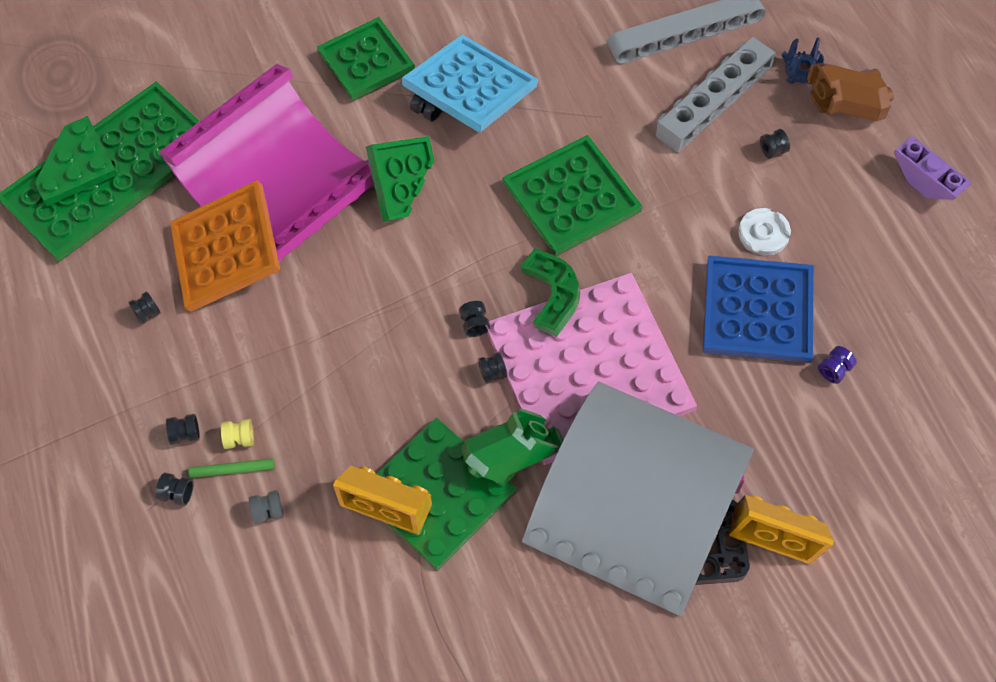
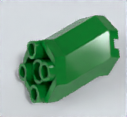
[460,409,564,486]

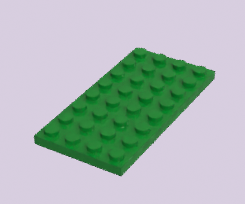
[0,81,200,263]

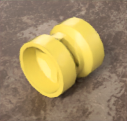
[221,419,254,449]

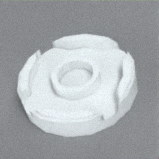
[738,208,791,256]

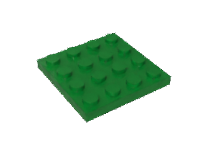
[502,135,643,256]
[376,417,517,571]

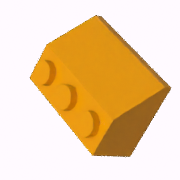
[333,465,432,535]
[729,495,834,564]

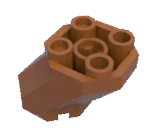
[807,63,894,121]

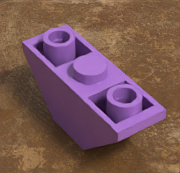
[894,136,972,200]

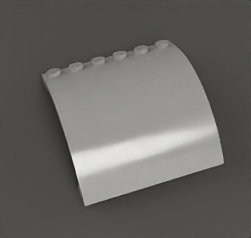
[522,381,754,616]

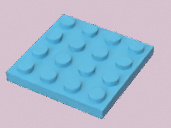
[402,34,539,133]

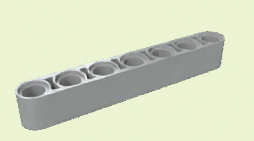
[607,0,766,64]

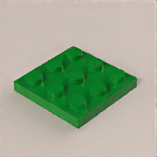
[317,17,415,101]

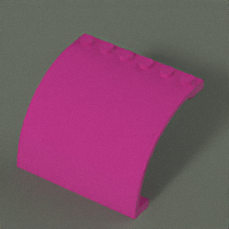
[160,64,374,262]

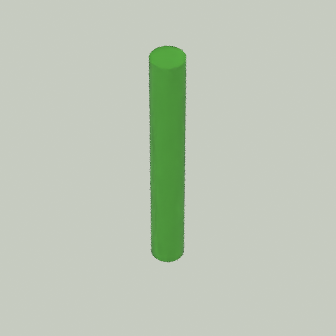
[189,458,275,478]

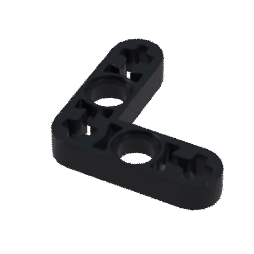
[695,499,750,585]

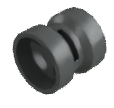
[249,490,284,524]

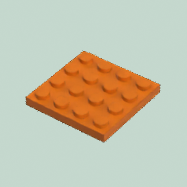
[170,180,281,312]

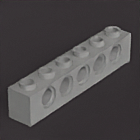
[656,37,776,153]

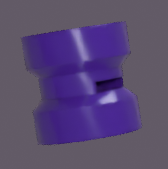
[818,346,857,384]

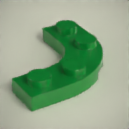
[520,248,580,337]

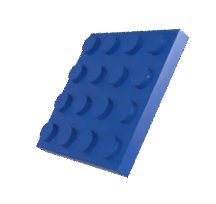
[703,256,814,363]

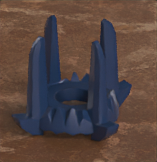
[781,37,824,84]

